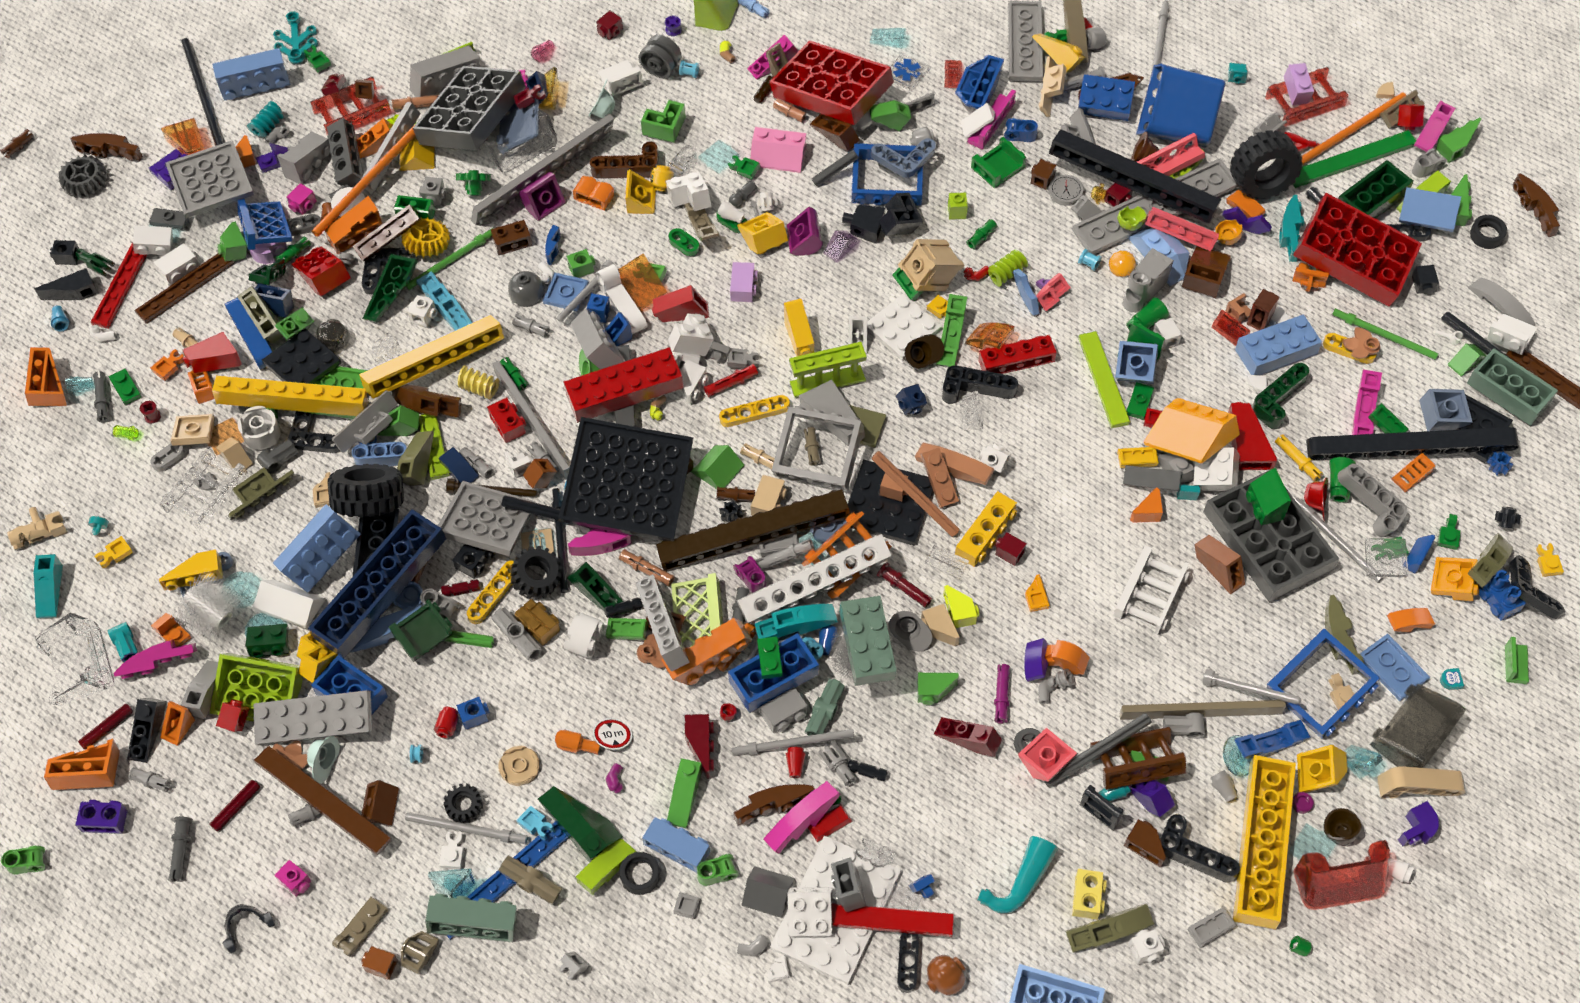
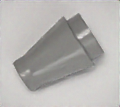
[1211,770,1238,803]

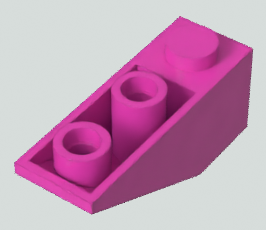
[747,34,799,80]
[1414,100,1456,152]

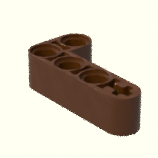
[589,141,659,179]

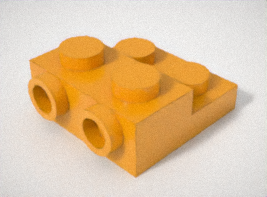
[1431,557,1479,601]

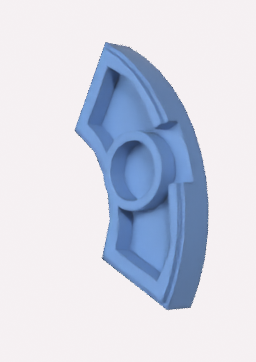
[1013,269,1039,316]

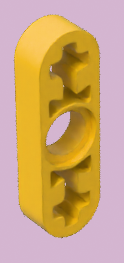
[1323,333,1377,364]

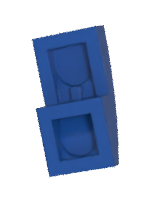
[545,225,561,266]

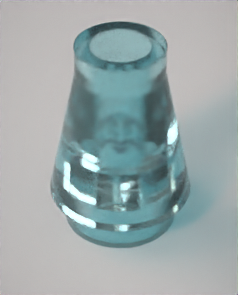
[65,376,94,394]

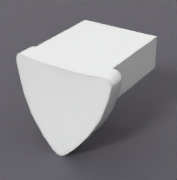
[675,352,700,367]

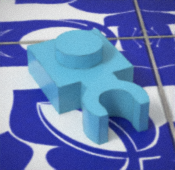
[516,806,555,840]

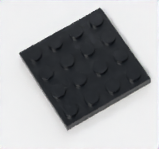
[847,459,933,546]

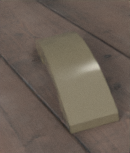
[684,203,719,241]

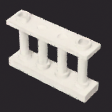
[1114,545,1190,635]

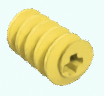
[458,365,500,399]

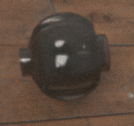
[315,319,350,354]

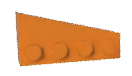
[662,618,753,685]

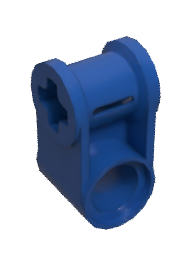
[1004,118,1038,142]

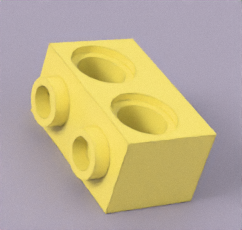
[1072,869,1106,920]

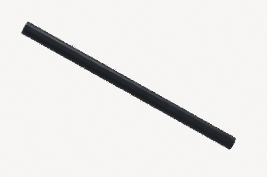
[181,38,223,146]

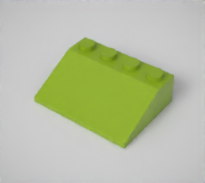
[210,653,303,722]

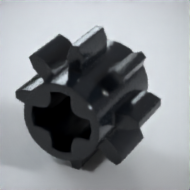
[719,500,743,523]
[1495,506,1521,528]

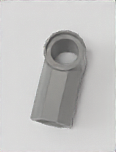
[1163,713,1205,739]

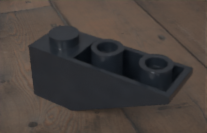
[34,268,98,300]
[127,698,167,763]

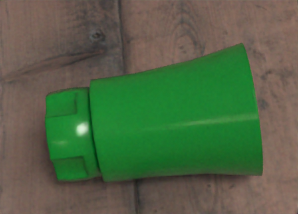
[1126,297,1169,330]
[1329,457,1356,503]

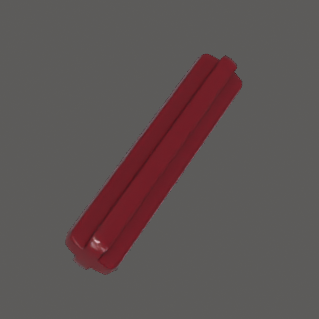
[78,703,133,750]
[209,779,260,832]

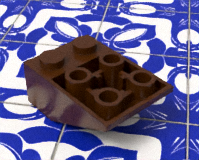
[1182,246,1231,298]

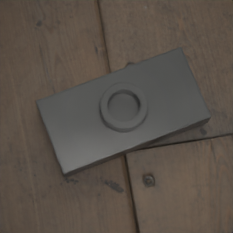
[149,208,189,230]

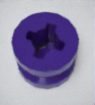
[665,15,682,37]

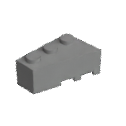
[277,131,330,184]

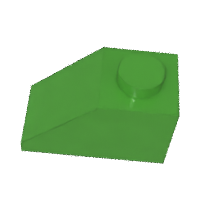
[217,222,247,261]
[377,405,419,436]
[917,672,959,705]

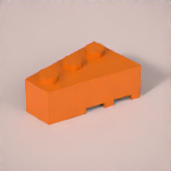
[325,196,382,254]
[25,347,67,406]
[44,739,120,790]

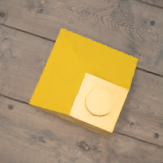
[1297,745,1347,793]

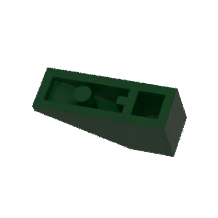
[567,562,623,618]

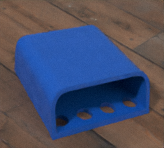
[1136,63,1226,147]

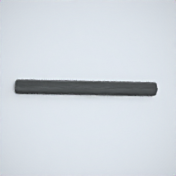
[1044,713,1152,787]

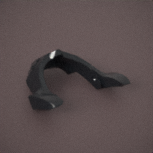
[222,904,275,954]

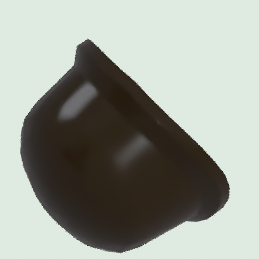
[1323,808,1362,845]

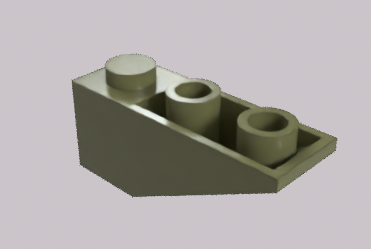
[397,431,434,486]

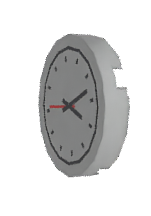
[1048,175,1084,206]

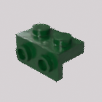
[248,259,286,285]
[245,624,290,658]

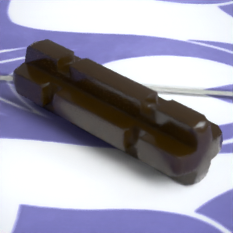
[753,75,773,104]

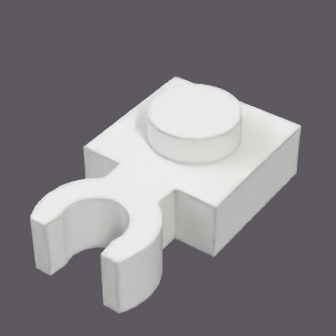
[439,832,464,869]

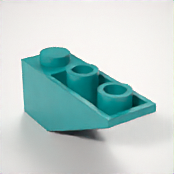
[33,554,63,618]

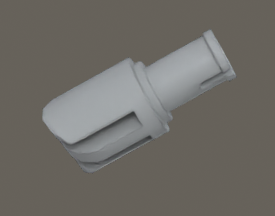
[818,740,856,786]

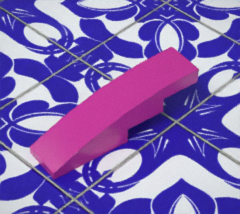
[763,781,841,854]

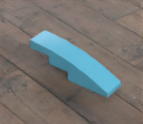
[417,271,472,331]

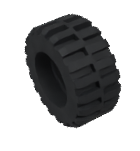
[1230,130,1303,200]
[327,464,404,517]

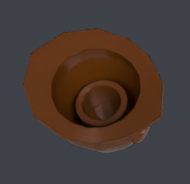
[1131,132,1162,166]

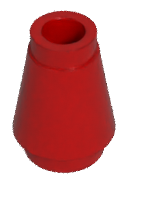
[785,747,806,778]

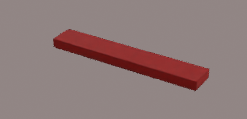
[91,242,147,329]
[831,903,954,937]

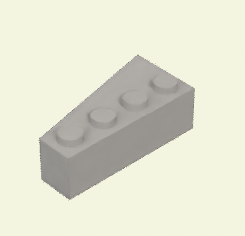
[409,46,480,97]
[571,308,625,369]

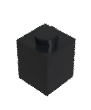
[1412,265,1439,295]

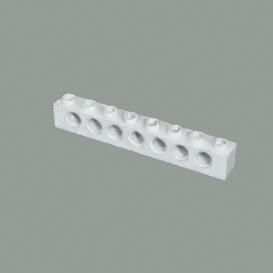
[737,534,892,624]

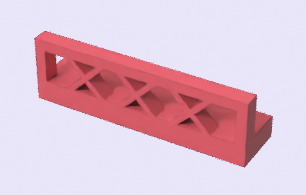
[1137,133,1205,176]
[1145,207,1219,251]

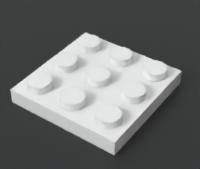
[867,294,941,361]

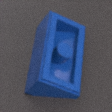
[1402,534,1436,574]

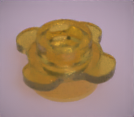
[1091,183,1106,204]

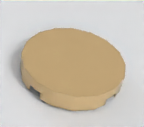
[498,745,540,786]

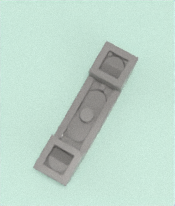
[1468,278,1535,326]

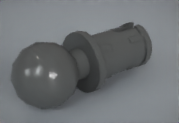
[729,180,757,207]

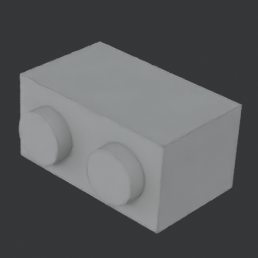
[760,687,808,734]

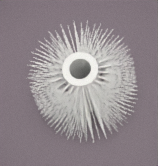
[170,571,244,643]

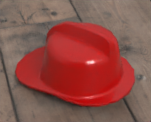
[1304,477,1328,521]

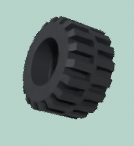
[510,546,562,600]

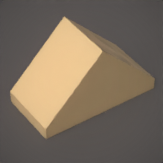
[215,437,253,475]

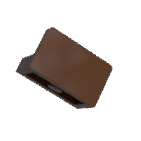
[361,780,399,827]

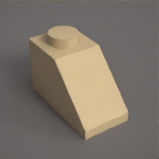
[921,604,960,646]

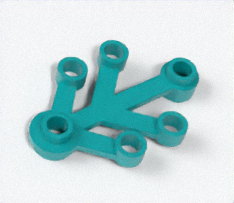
[273,11,318,64]

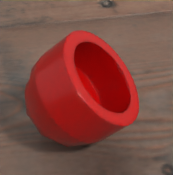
[720,703,736,721]

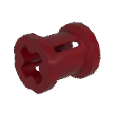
[140,400,161,424]

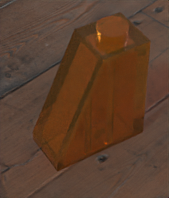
[161,118,205,155]

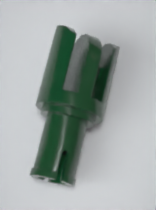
[75,248,115,277]

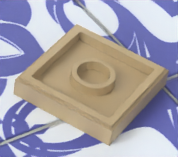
[171,414,215,446]

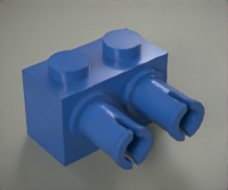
[1479,570,1526,621]

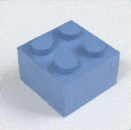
[1115,341,1158,384]

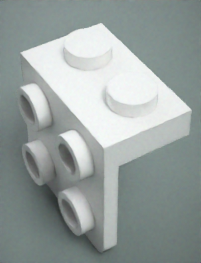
[1487,314,1536,355]

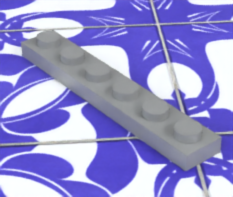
[361,102,421,196]

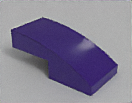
[1024,638,1048,682]

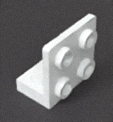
[598,60,642,97]
[788,887,833,936]

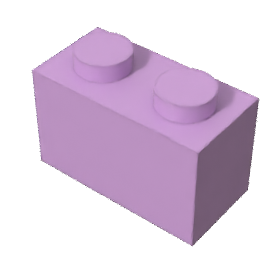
[1284,63,1314,105]
[730,262,758,302]

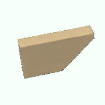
[313,472,331,508]

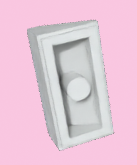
[961,103,995,138]

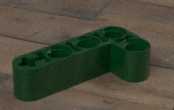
[1252,363,1309,429]

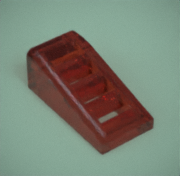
[944,60,962,88]

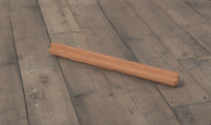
[872,451,960,537]

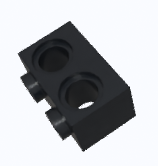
[452,544,496,579]

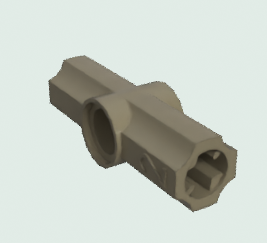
[498,855,562,905]

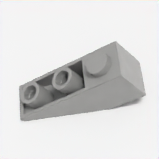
[181,660,218,719]

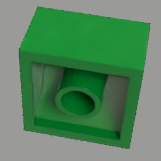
[1246,468,1291,526]

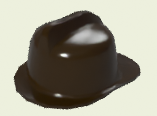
[903,334,944,369]

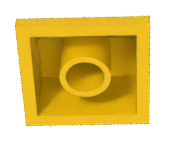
[737,212,788,254]

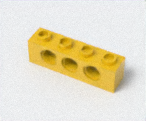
[955,491,1017,567]

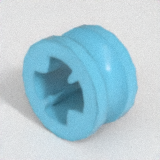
[410,745,423,763]

